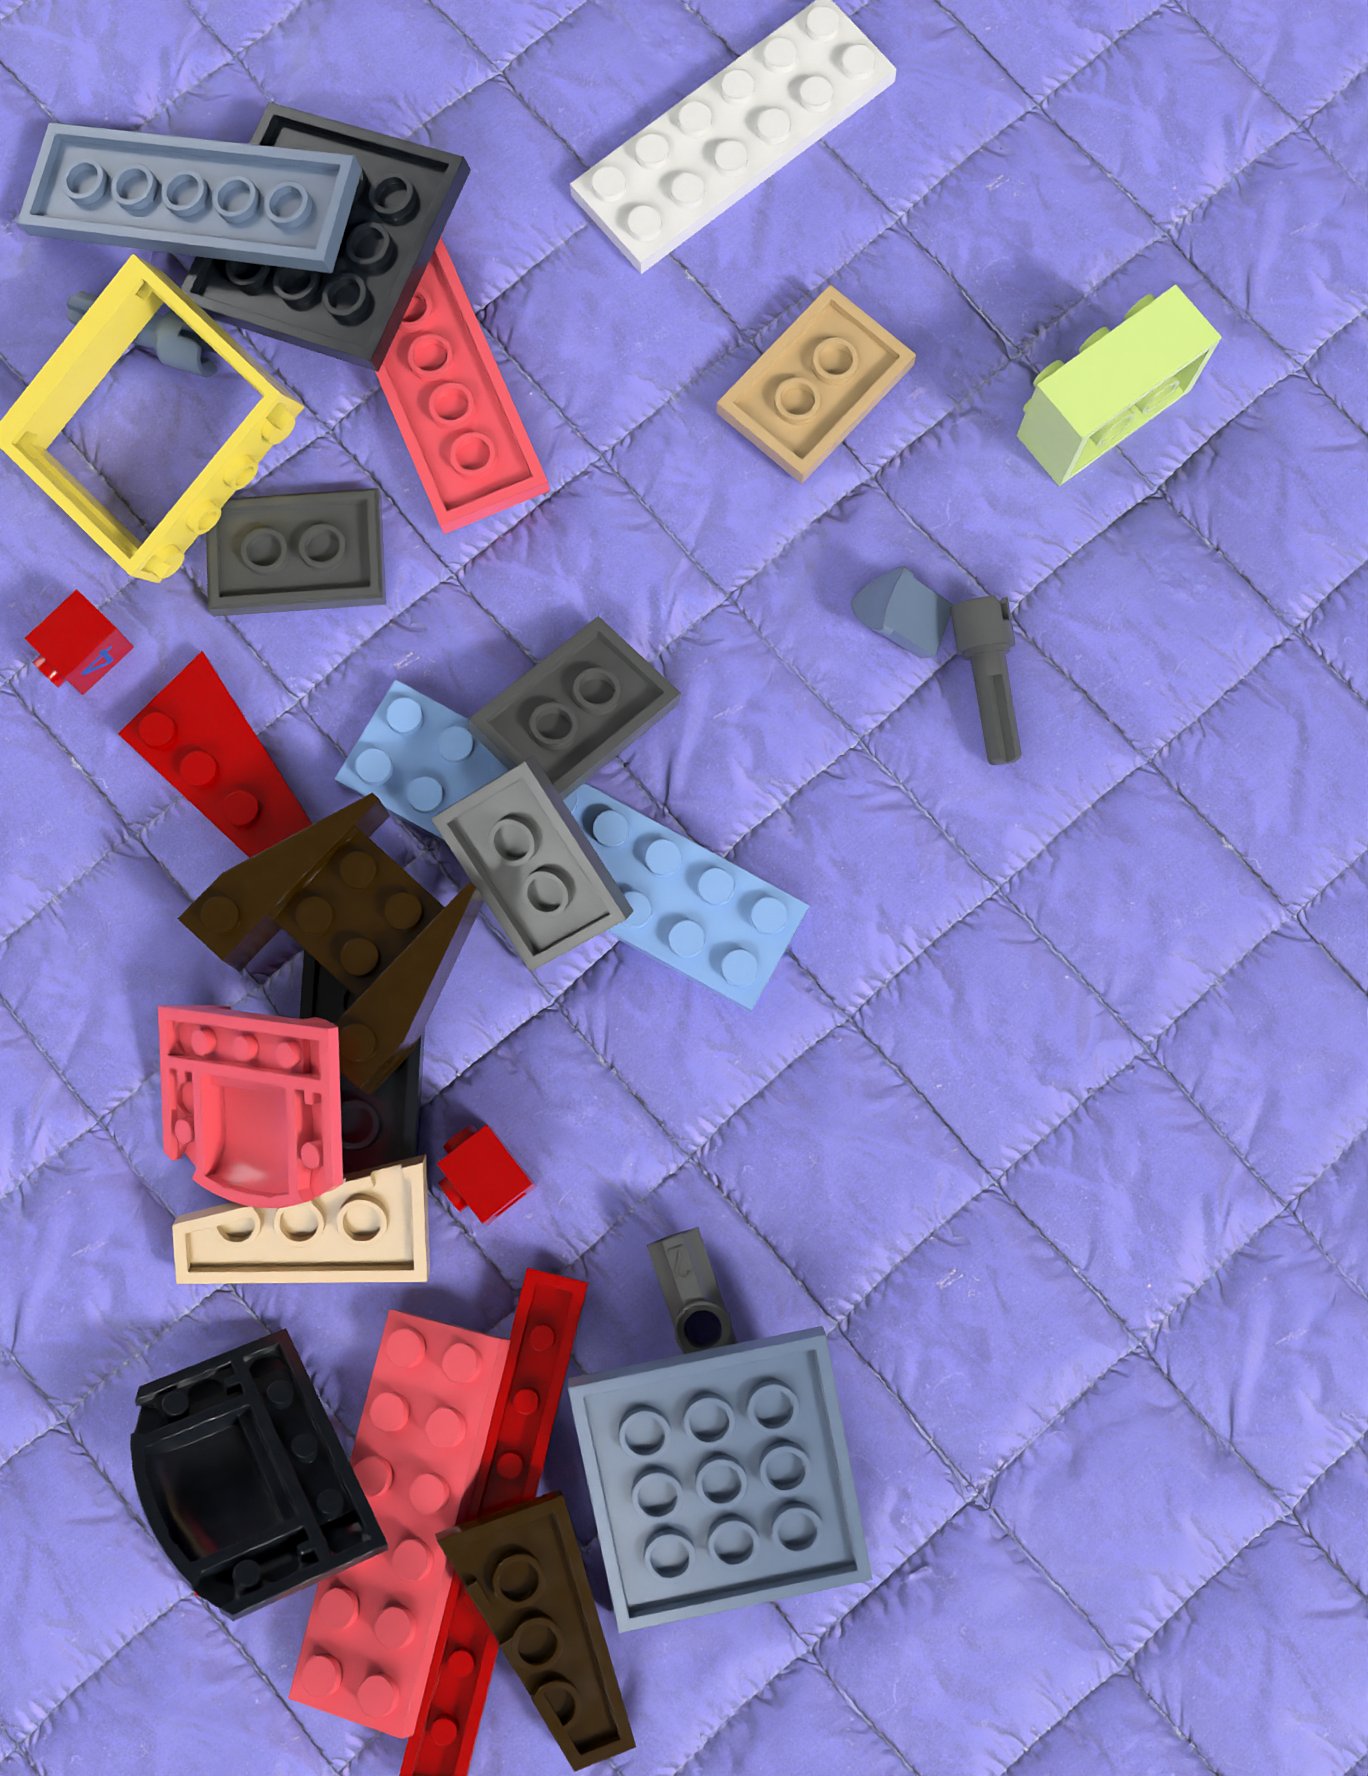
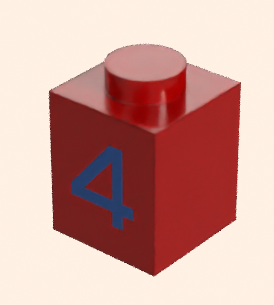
[24,589,134,695]

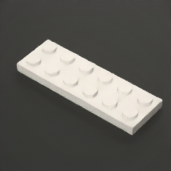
[570,0,897,274]

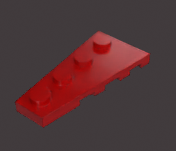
[118,651,313,858]

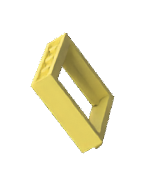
[0,254,305,584]

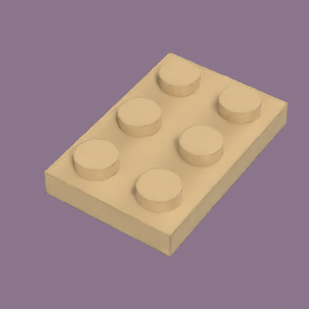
[716,284,916,484]

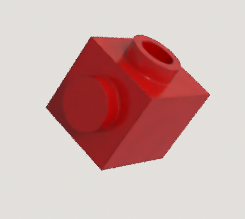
[436,1124,537,1225]

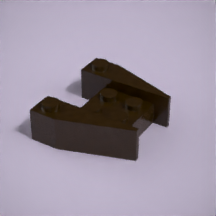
[177,793,484,1095]

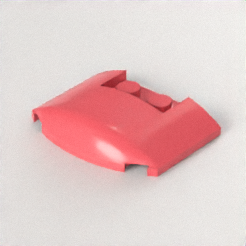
[158,1005,343,1208]

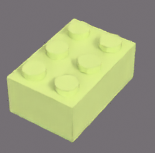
[1016,284,1222,486]

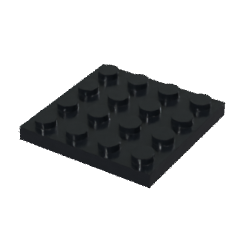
[180,102,471,372]

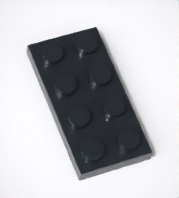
[299,949,425,1175]

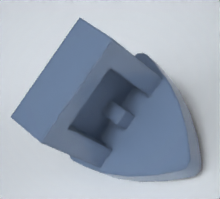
[851,566,954,659]

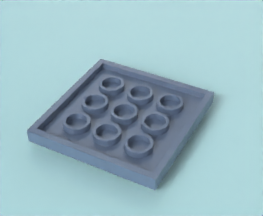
[568,1326,873,1633]

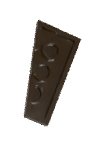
[435,1489,636,1772]

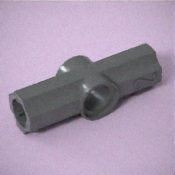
[647,1227,738,1354]

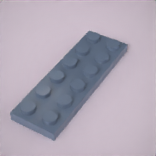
[17,122,362,273]

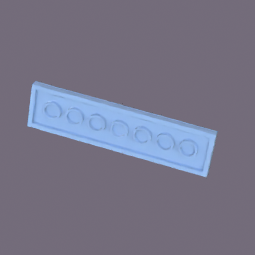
[335,679,810,1013]

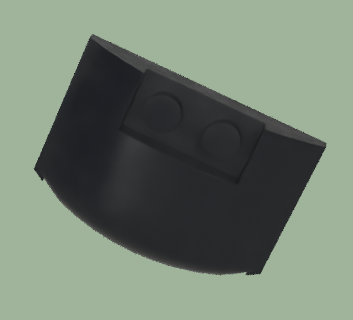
[130,1328,388,1621]

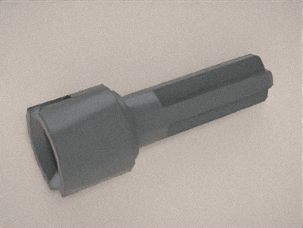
[950,596,1022,765]

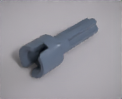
[66,291,226,378]

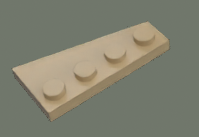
[172,1154,430,1284]

